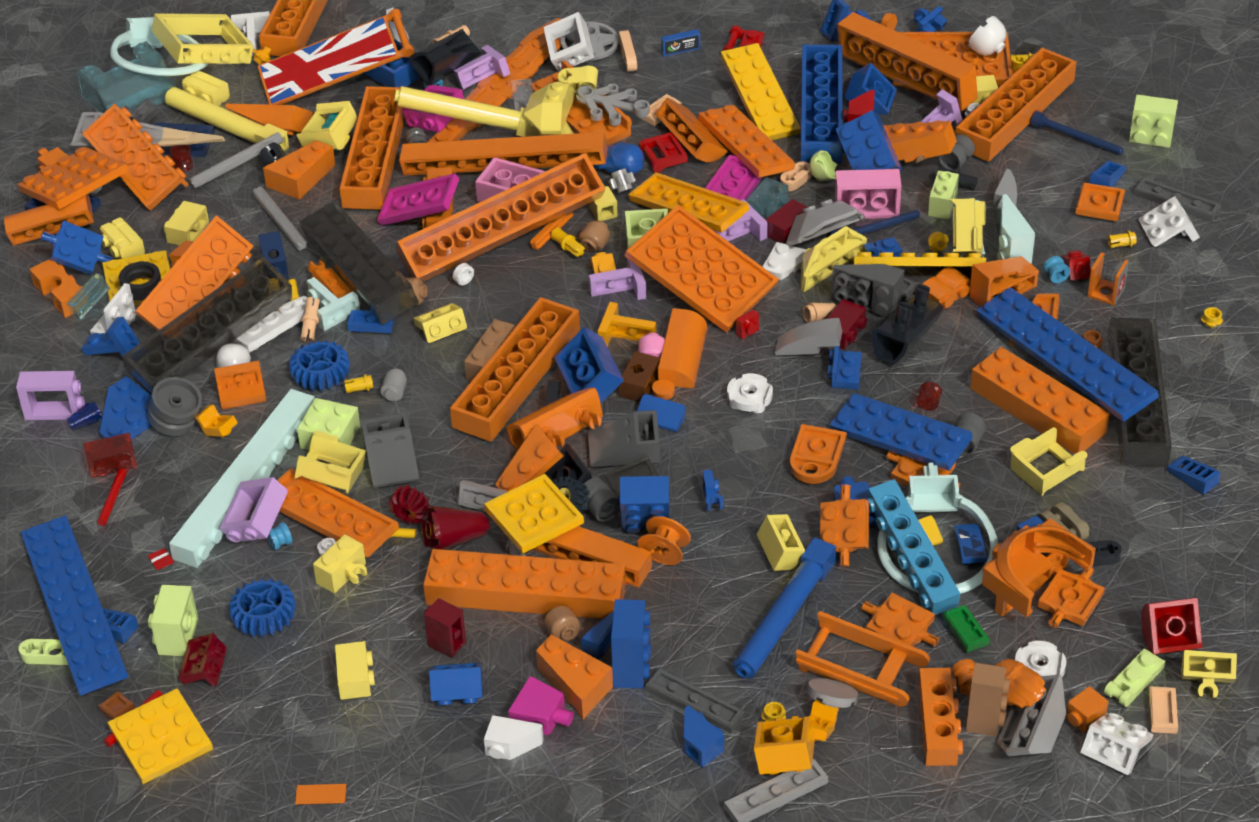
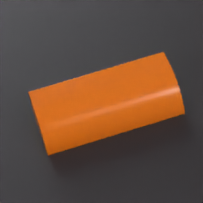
[655,98,728,162]
[4,194,94,246]
[658,308,708,389]

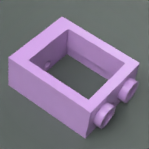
[16,371,85,420]
[219,477,288,542]

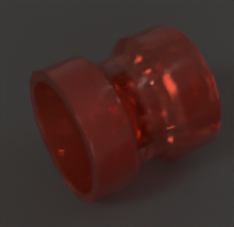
[170,145,193,172]

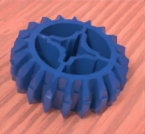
[289,339,350,392]
[229,577,296,638]

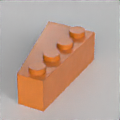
[884,120,957,162]

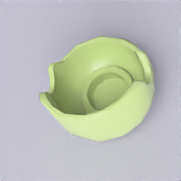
[810,150,838,182]

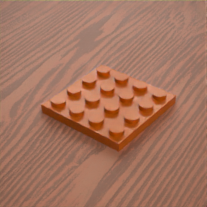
[17,147,129,209]

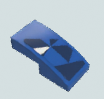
[954,524,987,564]

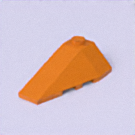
[226,103,315,136]

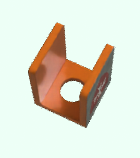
[1087,252,1129,306]

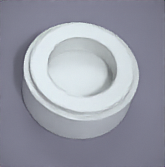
[453,263,474,285]

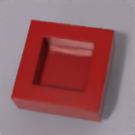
[736,310,759,339]

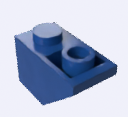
[684,705,724,768]

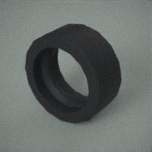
[119,261,161,301]

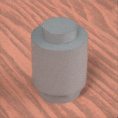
[381,369,407,401]

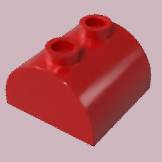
[1141,597,1203,654]

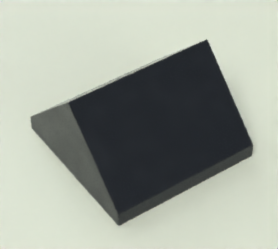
[544,443,592,500]

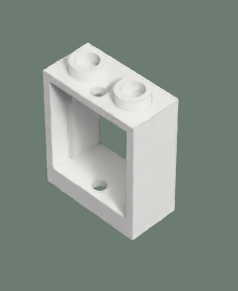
[544,12,594,72]

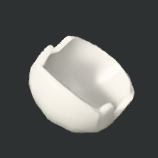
[215,343,251,368]

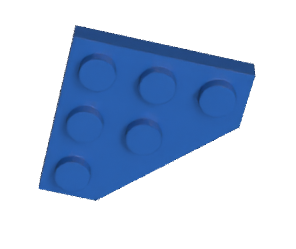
[99,376,152,450]

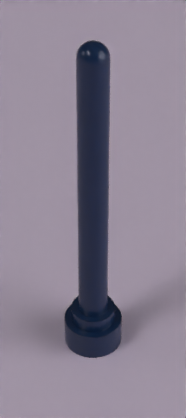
[1030,110,1124,155]
[827,210,920,238]

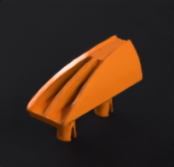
[506,388,603,451]

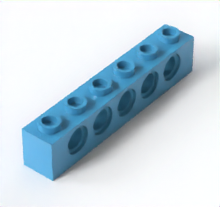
[866,479,961,615]

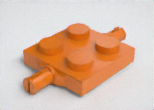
[887,451,960,488]
[820,485,869,567]
[1038,567,1105,628]
[861,593,940,647]

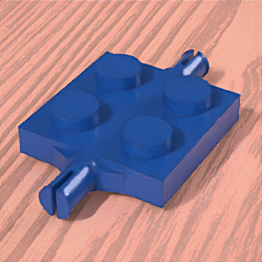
[40,221,113,275]

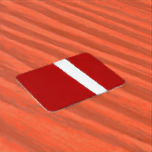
[148,548,174,570]

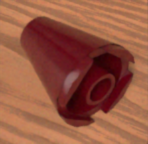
[421,505,490,553]

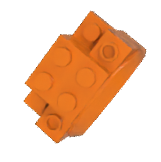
[982,518,1096,618]

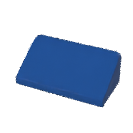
[637,394,686,432]

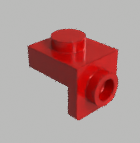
[1061,250,1091,281]

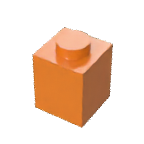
[1066,686,1109,733]

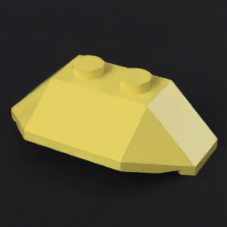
[523,82,575,134]
[801,226,867,292]

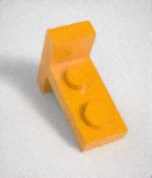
[598,302,656,347]

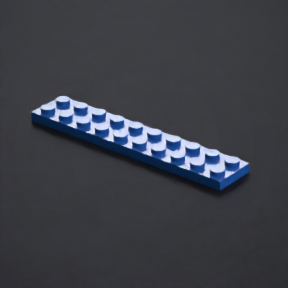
[976,287,1159,422]
[21,515,128,696]

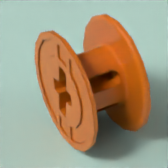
[638,516,691,565]

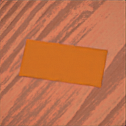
[295,784,347,804]

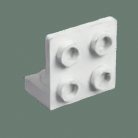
[1138,196,1200,247]
[90,283,136,334]
[1080,713,1153,775]

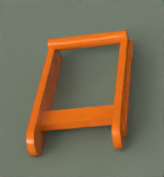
[795,611,930,707]

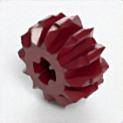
[388,484,430,525]

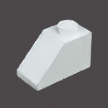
[484,715,544,760]

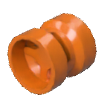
[951,659,975,695]

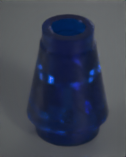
[67,401,103,430]

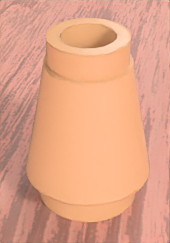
[803,303,836,323]

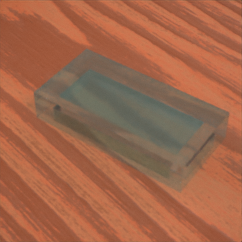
[67,273,110,319]

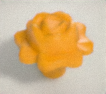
[253,46,272,65]

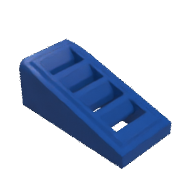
[1089,160,1127,187]
[1167,455,1221,495]
[102,608,139,644]
[581,611,614,660]

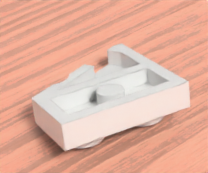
[763,242,806,280]

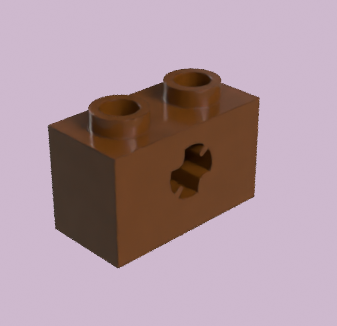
[618,351,660,402]

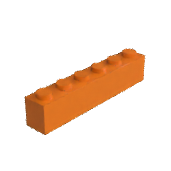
[532,526,652,588]

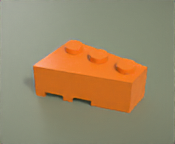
[969,256,1039,307]

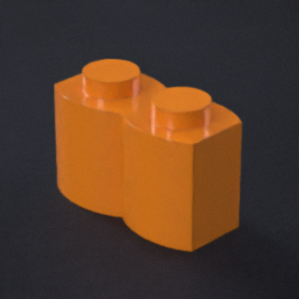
[922,266,970,309]

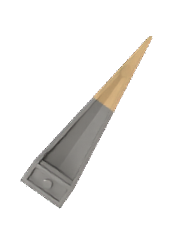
[70,112,226,152]

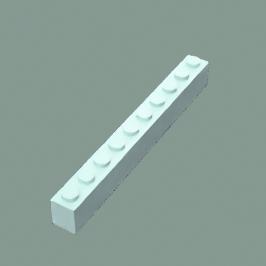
[169,389,315,568]

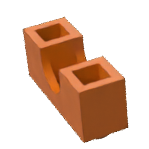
[29,259,88,318]

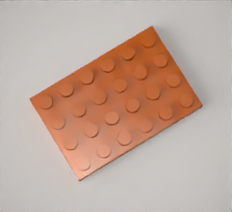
[893,32,1013,87]
[625,205,779,333]

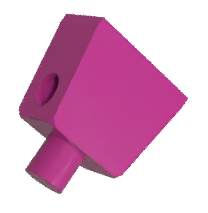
[508,676,574,735]

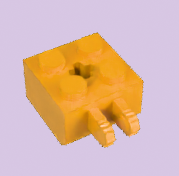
[754,716,815,775]

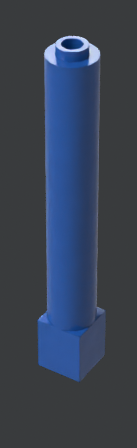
[733,537,836,678]

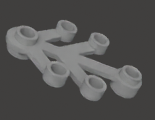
[576,84,650,126]

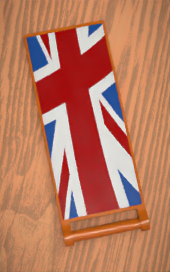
[258,9,415,105]

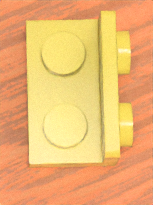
[413,303,467,343]

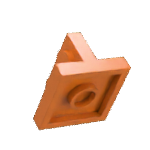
[214,360,267,409]

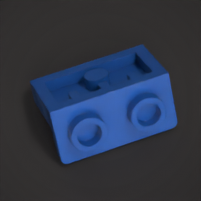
[828,345,862,390]

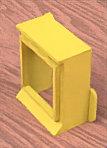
[297,101,358,150]
[950,198,986,254]
[1010,427,1087,496]
[294,431,366,493]

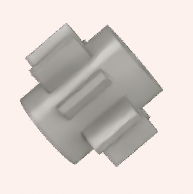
[608,168,635,193]

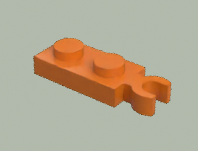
[307,260,352,299]

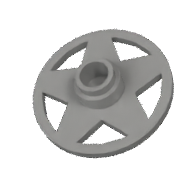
[561,21,619,60]

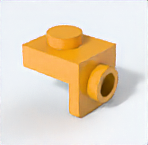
[590,252,616,274]
[196,405,238,437]
[809,700,839,741]

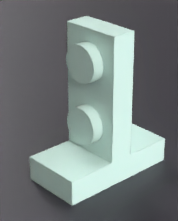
[307,277,360,331]

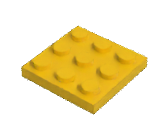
[102,250,170,306]
[484,474,584,554]
[108,688,213,784]

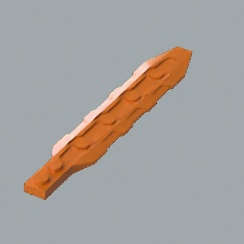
[428,18,566,142]

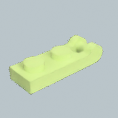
[1104,649,1166,707]

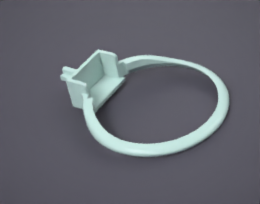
[110,17,208,76]
[877,463,998,594]

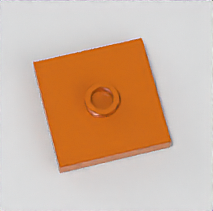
[1076,183,1125,221]

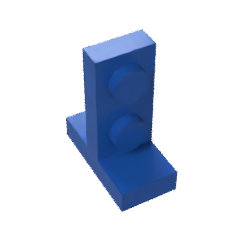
[820,0,873,41]
[81,317,145,365]

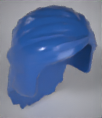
[593,142,644,174]

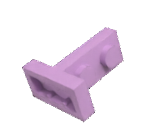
[454,45,510,89]
[921,89,962,128]
[713,199,767,241]
[589,258,646,300]

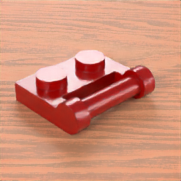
[722,25,765,51]
[638,132,688,173]

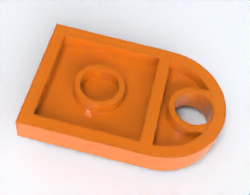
[790,424,847,484]

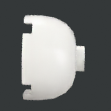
[968,16,1006,56]

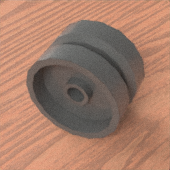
[147,377,202,436]

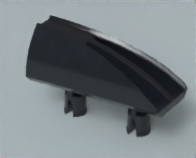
[409,29,483,86]
[872,284,944,366]

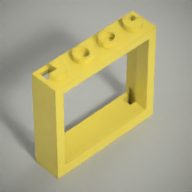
[152,13,254,64]

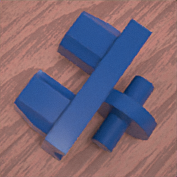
[913,6,948,32]

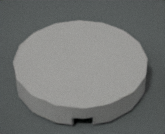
[807,678,858,708]

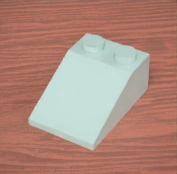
[997,194,1035,264]

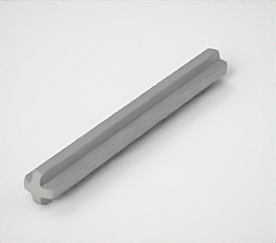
[190,132,283,188]
[253,186,308,251]

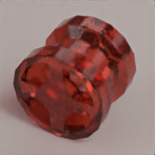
[916,382,942,411]

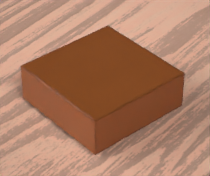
[98,691,135,720]

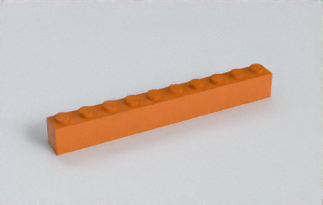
[399,132,608,176]

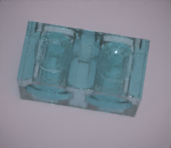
[746,177,790,219]

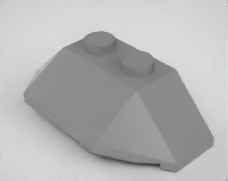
[786,199,865,246]
[997,674,1066,756]

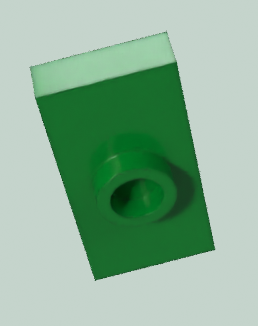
[943,605,990,653]

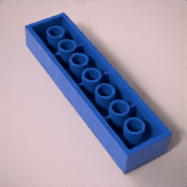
[801,45,843,164]

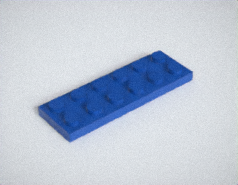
[830,393,973,471]

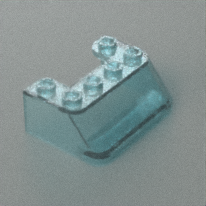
[77,41,176,113]

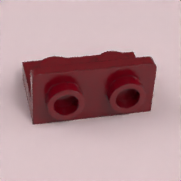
[178,633,227,687]

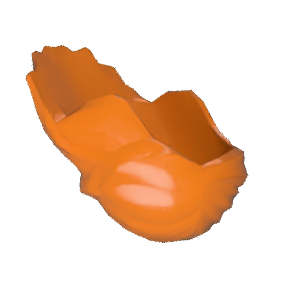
[994,659,1046,708]

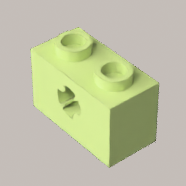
[928,171,959,219]

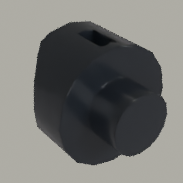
[257,142,286,168]

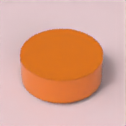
[881,13,897,30]
[652,379,675,400]

